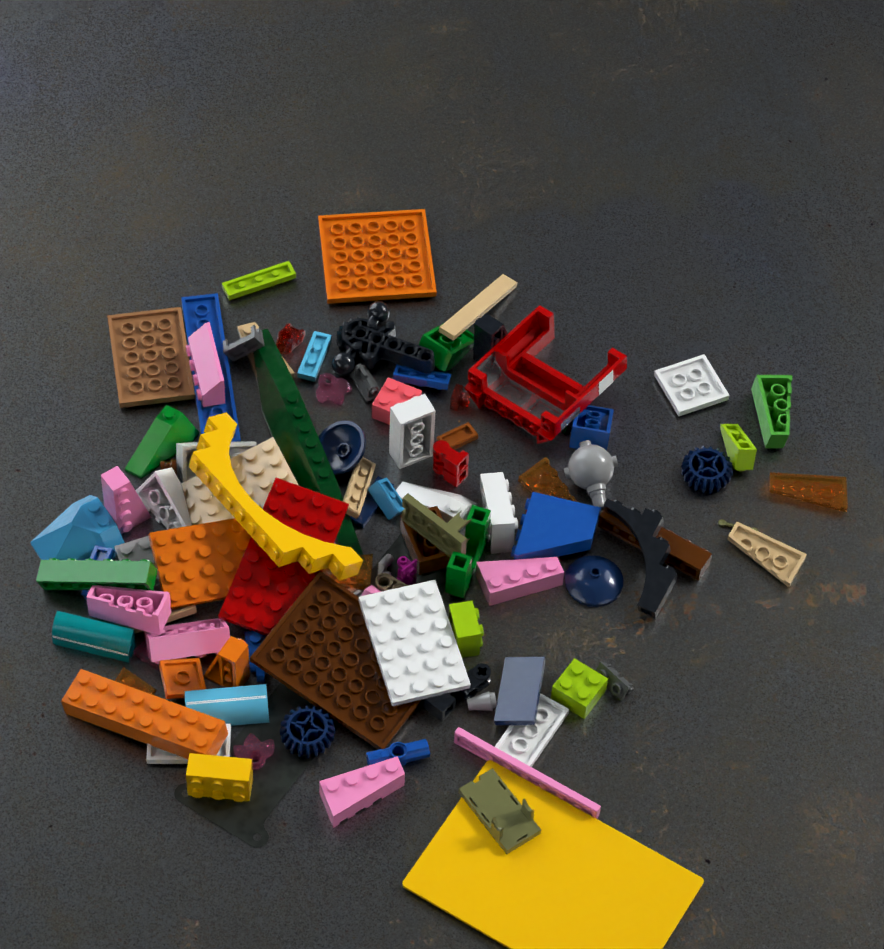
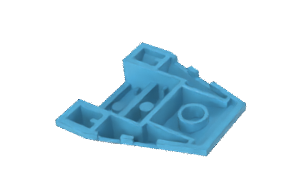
[30,495,125,560]

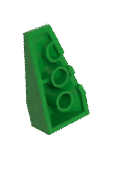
[125,405,199,479]

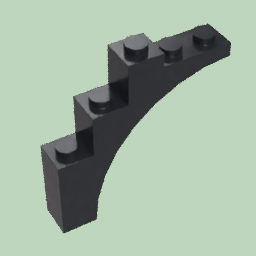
[604,498,678,619]

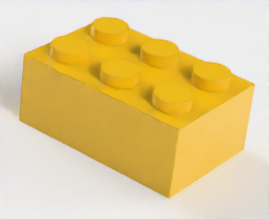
[186,753,253,802]

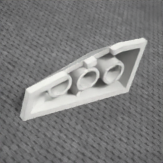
[176,441,256,483]
[135,467,192,530]

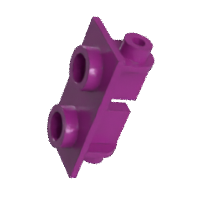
[397,556,417,586]

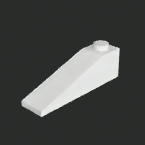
[396,481,477,523]

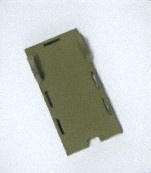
[402,493,472,558]
[458,768,541,854]

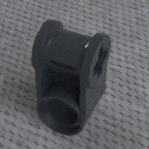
[458,663,491,701]

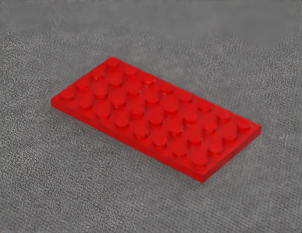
[218,478,349,636]

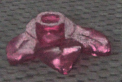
[316,373,352,406]
[233,733,274,770]

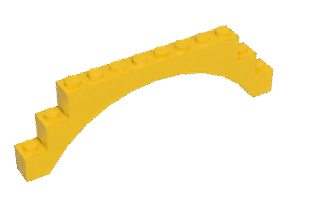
[188,412,363,581]

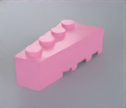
[476,557,564,606]

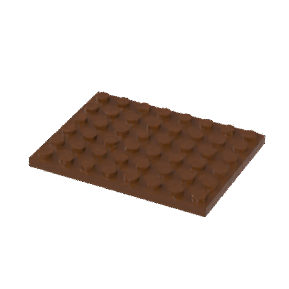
[249,571,423,750]

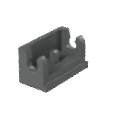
[223,325,265,362]

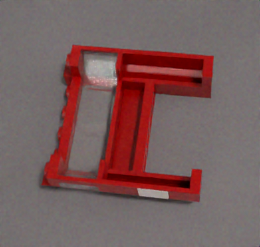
[464,305,627,444]

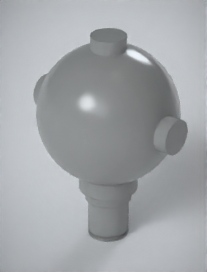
[564,440,619,511]

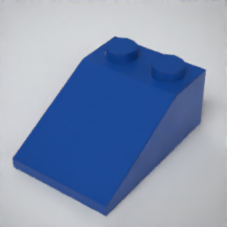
[569,405,614,450]

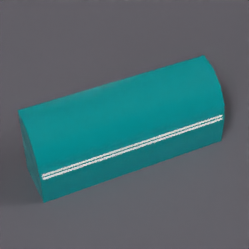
[52,611,136,663]

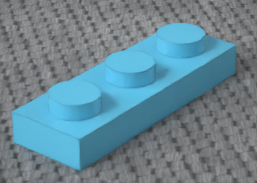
[297,331,332,382]

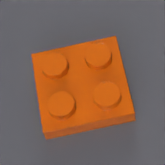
[159,658,206,699]

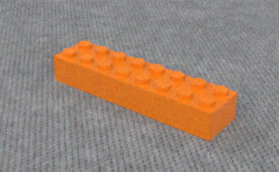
[61,669,228,759]

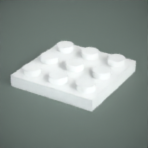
[654,354,730,417]

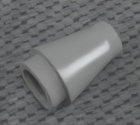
[467,691,497,711]

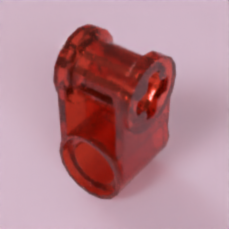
[276,323,306,355]

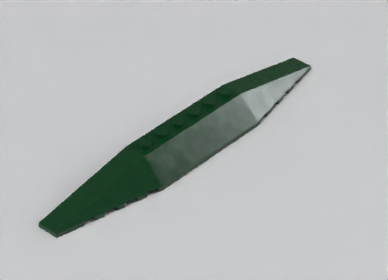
[250,329,368,573]

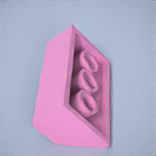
[186,322,226,407]
[144,618,230,664]

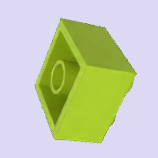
[448,600,484,658]
[551,658,608,719]

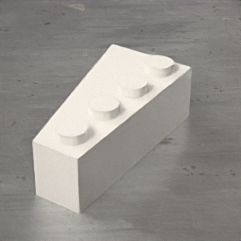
[480,472,518,554]

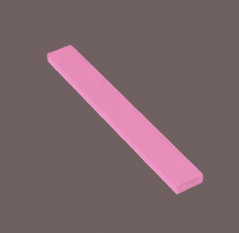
[454,727,601,819]

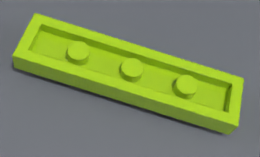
[222,261,296,300]

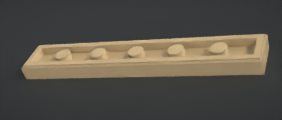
[439,274,518,341]

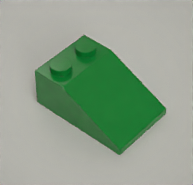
[419,323,474,372]

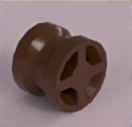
[160,459,177,475]

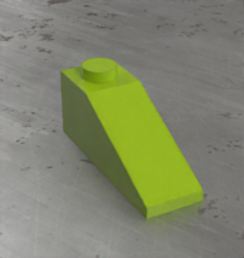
[720,424,757,472]

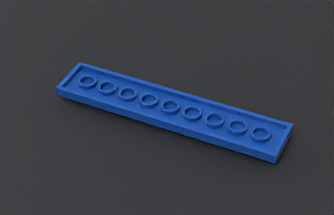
[181,293,241,442]

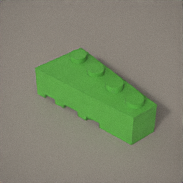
[751,375,792,448]

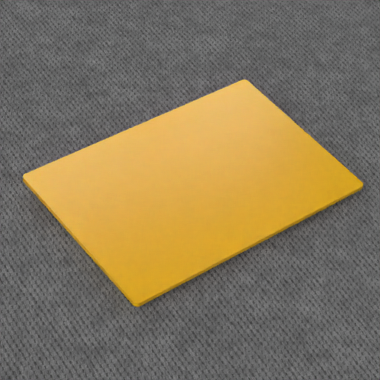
[402,760,704,949]

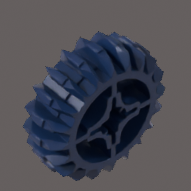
[681,445,733,494]
[280,705,335,758]

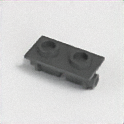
[350,364,380,402]
[596,661,634,702]

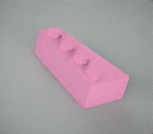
[101,466,151,534]
[86,585,172,635]
[319,756,405,828]

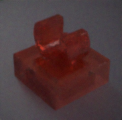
[450,384,471,411]

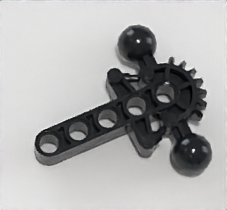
[332,301,436,376]

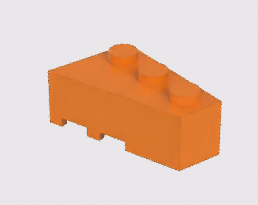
[203,636,250,688]

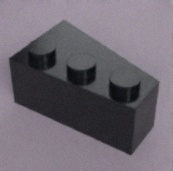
[473,313,508,370]

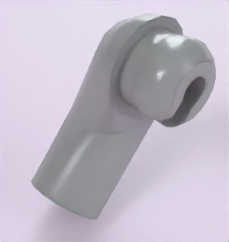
[377,554,394,575]

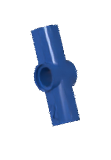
[366,739,430,767]

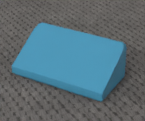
[368,477,405,520]

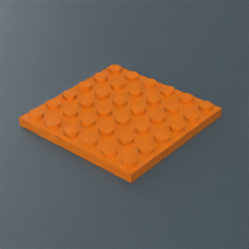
[318,209,437,304]

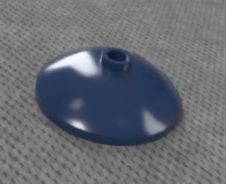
[319,420,366,475]
[565,555,624,607]

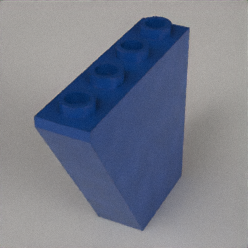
[511,492,601,560]

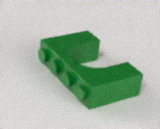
[445,505,491,598]

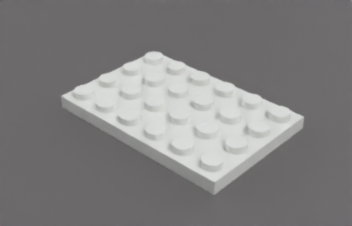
[358,580,471,706]

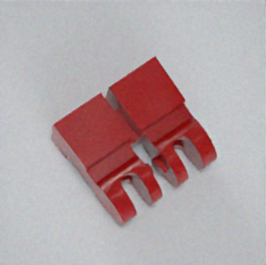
[433,440,469,488]

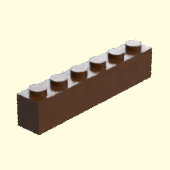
[598,500,712,581]

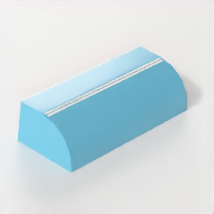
[185,684,269,726]

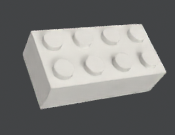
[389,394,436,469]

